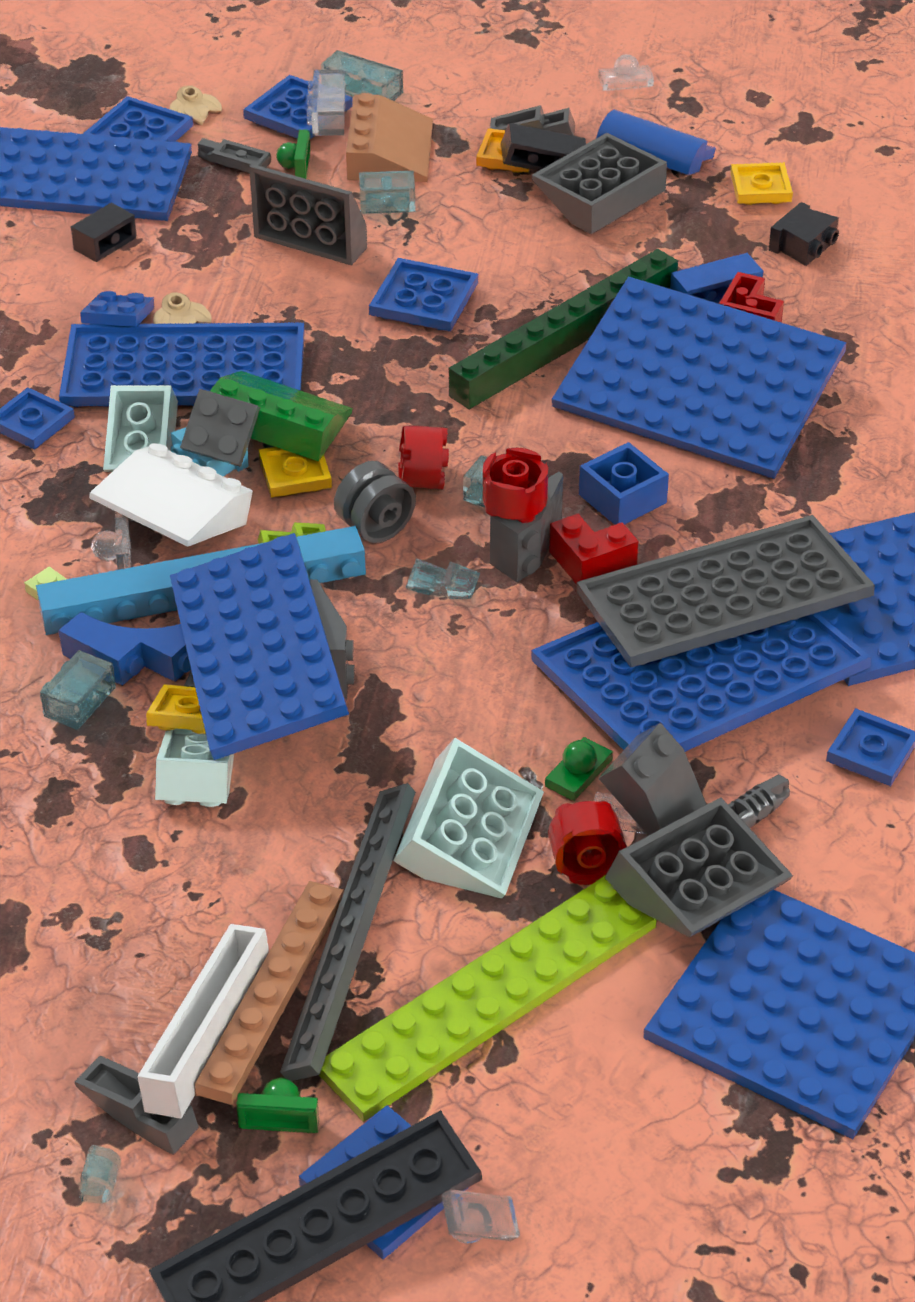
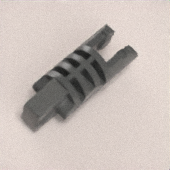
[728,774,790,828]

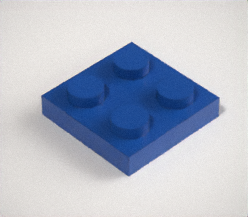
[80,291,155,327]
[0,387,75,450]
[826,708,915,786]

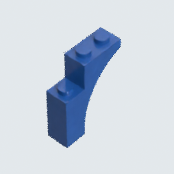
[58,612,191,686]

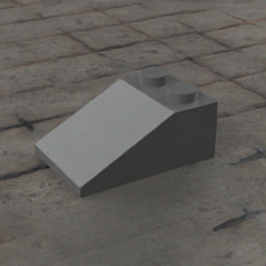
[490,472,563,582]
[310,579,355,699]
[598,722,707,836]

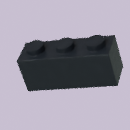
[501,123,586,171]

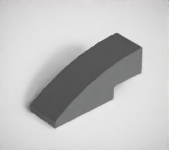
[490,105,575,136]
[74,1055,199,1155]

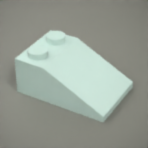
[103,385,178,472]
[155,729,234,807]

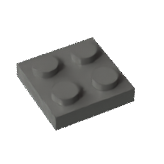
[180,389,260,467]

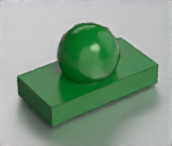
[276,130,311,179]
[545,737,613,801]
[236,1078,319,1133]

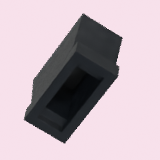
[769,202,839,266]

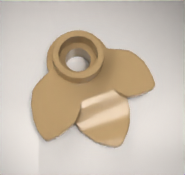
[170,86,222,125]
[153,292,211,324]

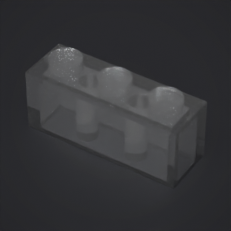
[307,70,346,136]

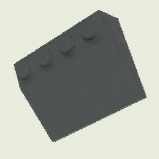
[532,133,667,234]
[249,164,367,266]
[605,797,793,938]

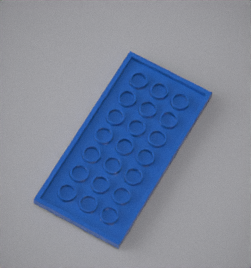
[0,127,192,221]
[59,323,305,407]
[170,533,349,760]

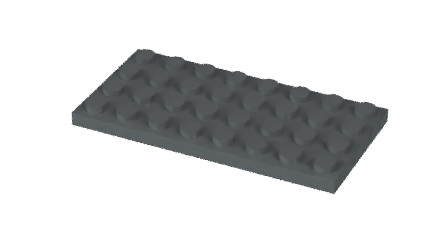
[577,515,875,667]

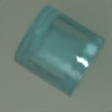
[80,1145,121,1204]

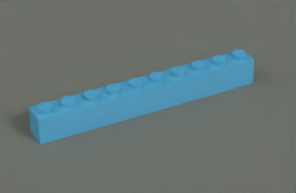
[36,526,366,635]

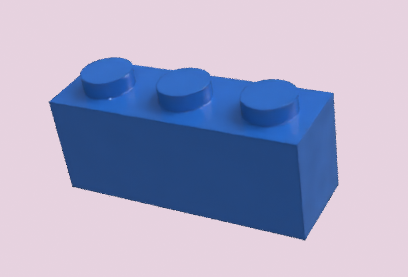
[670,253,764,304]

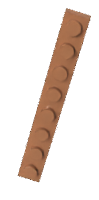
[195,881,344,1105]

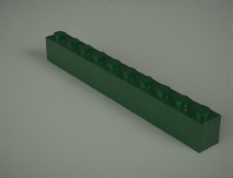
[449,249,678,410]

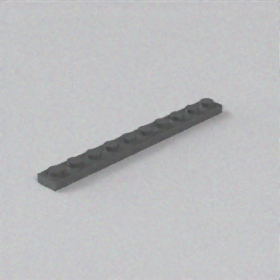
[280,783,416,1081]

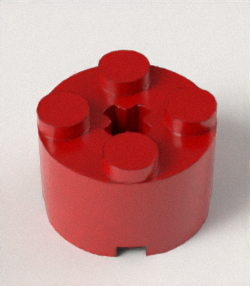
[398,425,449,490]
[483,447,548,523]
[548,801,627,885]

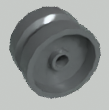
[334,461,416,543]

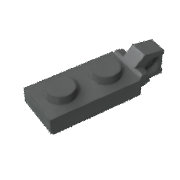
[197,138,272,174]

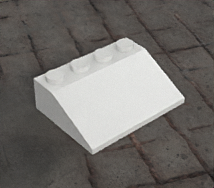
[89,443,253,547]

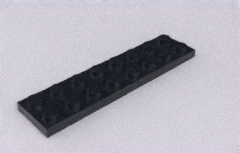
[149,1110,482,1302]

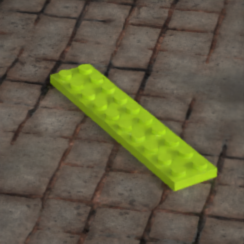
[319,875,657,1122]

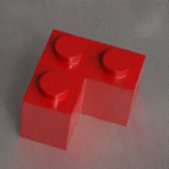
[719,272,784,323]
[549,514,639,585]

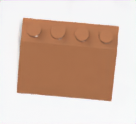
[346,93,433,182]

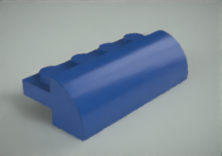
[596,110,716,175]

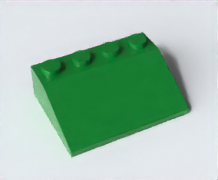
[210,371,353,462]

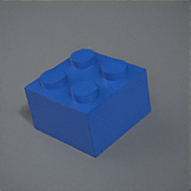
[579,442,669,525]

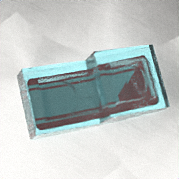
[405,558,480,599]

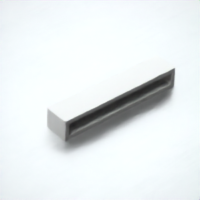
[137,924,269,1119]

